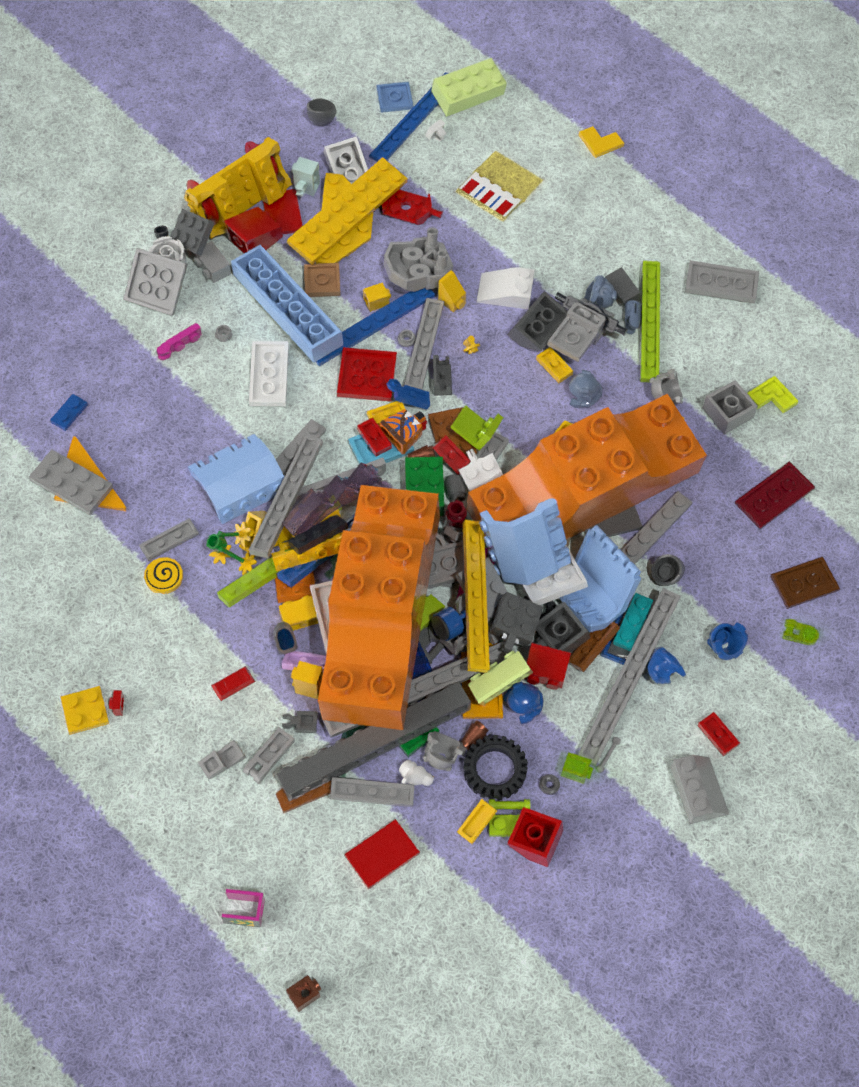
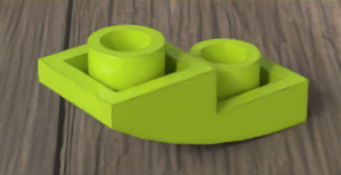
[420,594,445,632]

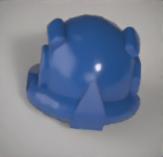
[707,622,748,660]
[647,646,686,684]
[503,681,544,724]

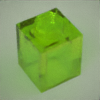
[561,752,593,784]

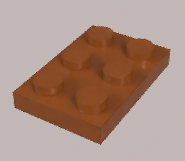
[428,407,477,463]

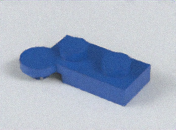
[387,379,430,410]

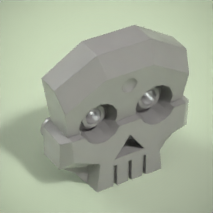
[384,228,453,292]

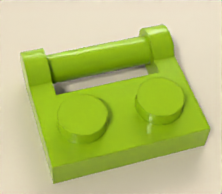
[488,799,530,837]

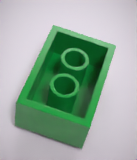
[405,457,445,516]

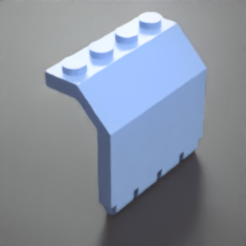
[560,525,641,632]

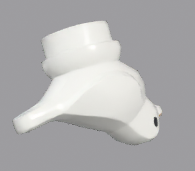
[399,760,434,786]

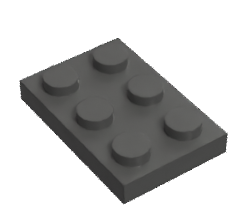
[171,209,215,256]

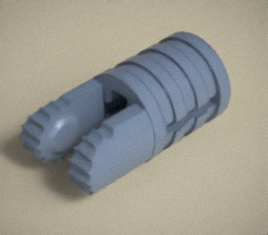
[624,300,641,335]

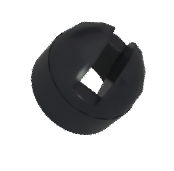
[154,225,169,239]

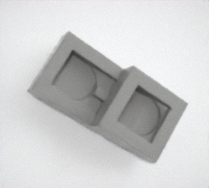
[198,740,247,779]

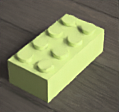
[431,58,507,117]

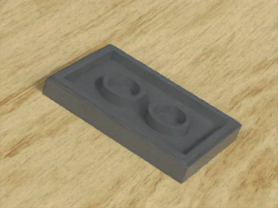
[584,506,643,537]

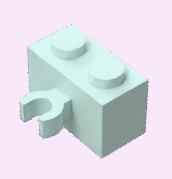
[291,157,320,197]

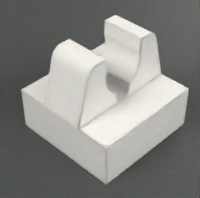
[425,119,446,142]

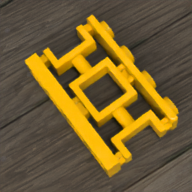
[271,506,343,571]

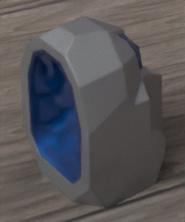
[273,621,298,655]

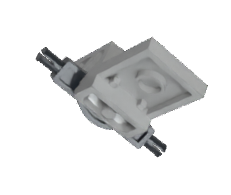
[547,292,628,362]

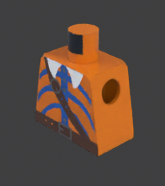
[380,409,426,455]

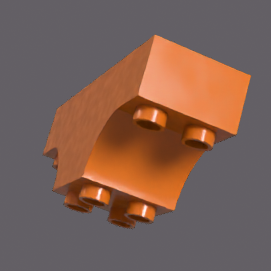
[466,394,707,549]
[318,485,440,730]

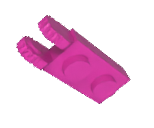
[156,323,202,360]

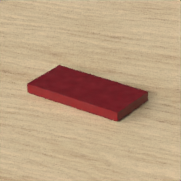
[735,461,815,529]

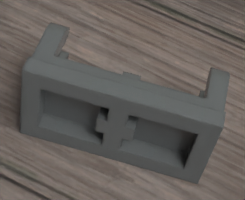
[605,267,641,304]
[433,355,452,396]

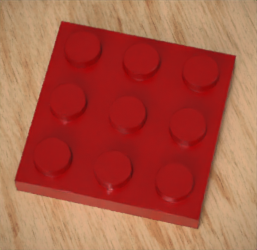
[337,347,397,401]

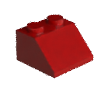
[524,643,571,690]
[507,807,564,867]

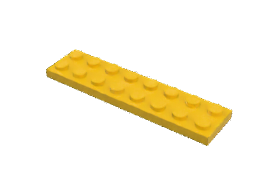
[287,157,408,265]

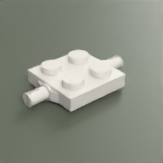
[459,449,503,492]

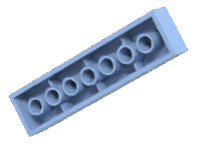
[231,245,343,363]

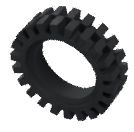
[463,735,528,801]

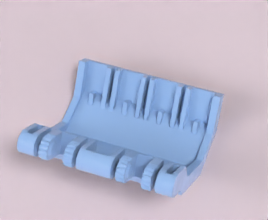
[188,434,284,524]
[479,498,571,585]

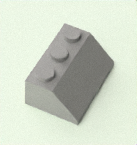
[670,755,729,824]

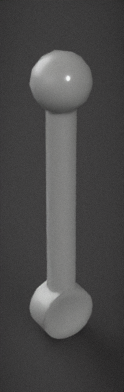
[596,737,621,773]

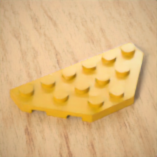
[316,173,373,264]

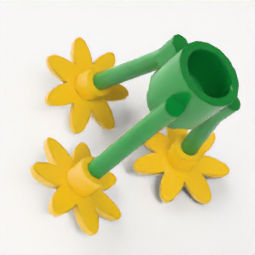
[206,522,257,575]

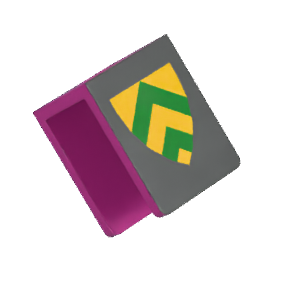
[221,889,265,927]

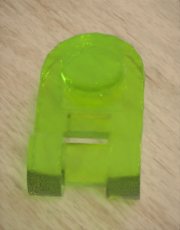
[782,619,819,645]

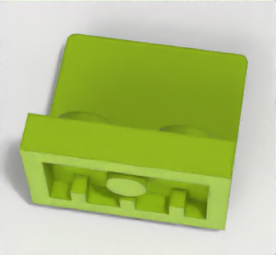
[451,405,504,450]

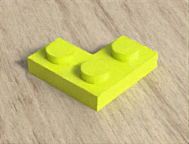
[747,376,798,413]

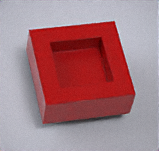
[109,690,124,716]

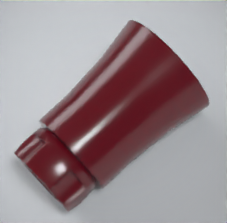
[443,500,467,530]

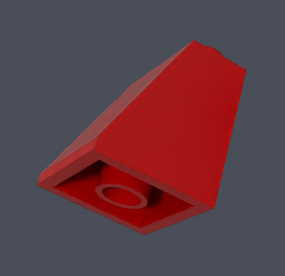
[224,207,283,254]

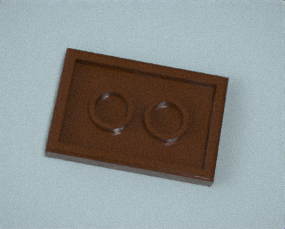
[770,556,840,609]

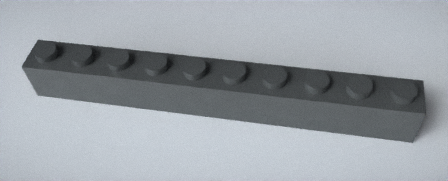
[276,682,471,801]

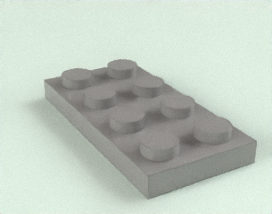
[685,260,759,304]
[29,449,113,516]

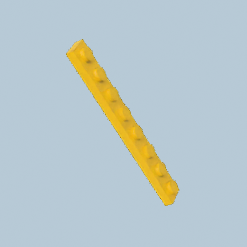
[463,520,490,673]

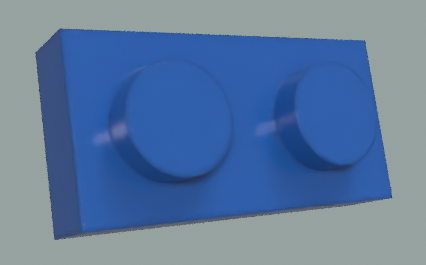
[50,394,88,431]

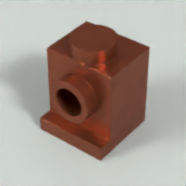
[286,975,322,1012]

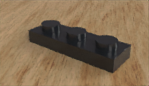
[288,514,348,555]

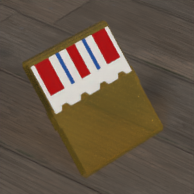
[456,151,543,222]

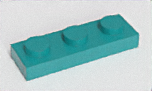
[613,593,654,651]

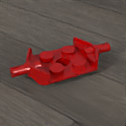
[381,189,443,225]

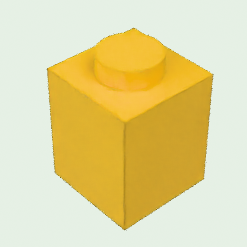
[363,282,391,312]

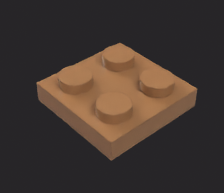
[304,263,341,297]

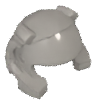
[650,369,683,405]
[423,731,467,771]

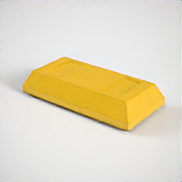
[457,799,497,845]

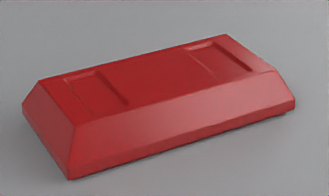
[211,666,256,701]

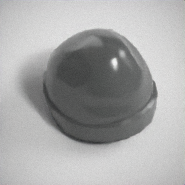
[307,98,337,126]
[651,554,685,586]

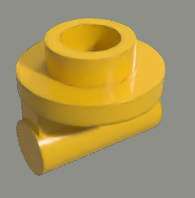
[463,335,480,355]

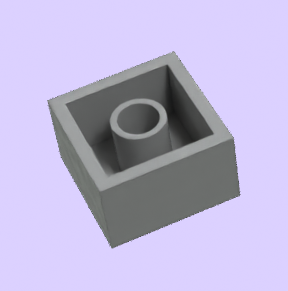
[703,380,758,435]

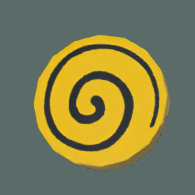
[144,557,183,594]

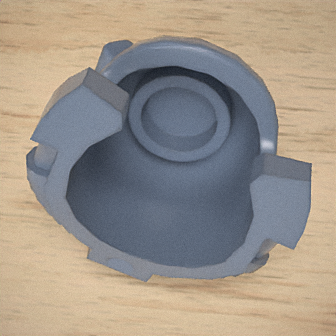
[584,275,617,309]
[569,370,603,408]

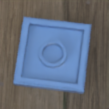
[376,81,414,113]

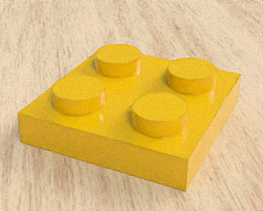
[61,686,109,735]

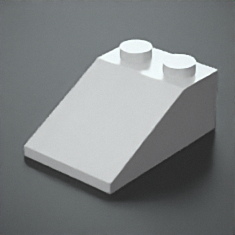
[323,136,368,184]
[476,267,535,309]

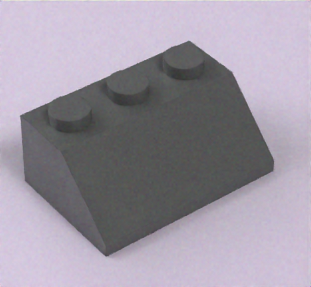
[507,291,568,352]

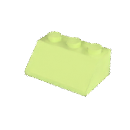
[468,650,533,706]

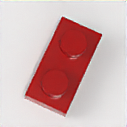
[357,417,392,457]
[432,435,471,475]
[697,712,740,757]

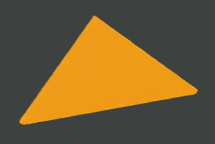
[54,436,127,511]

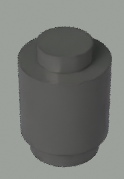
[444,474,467,502]

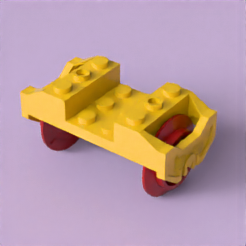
[184,137,292,239]

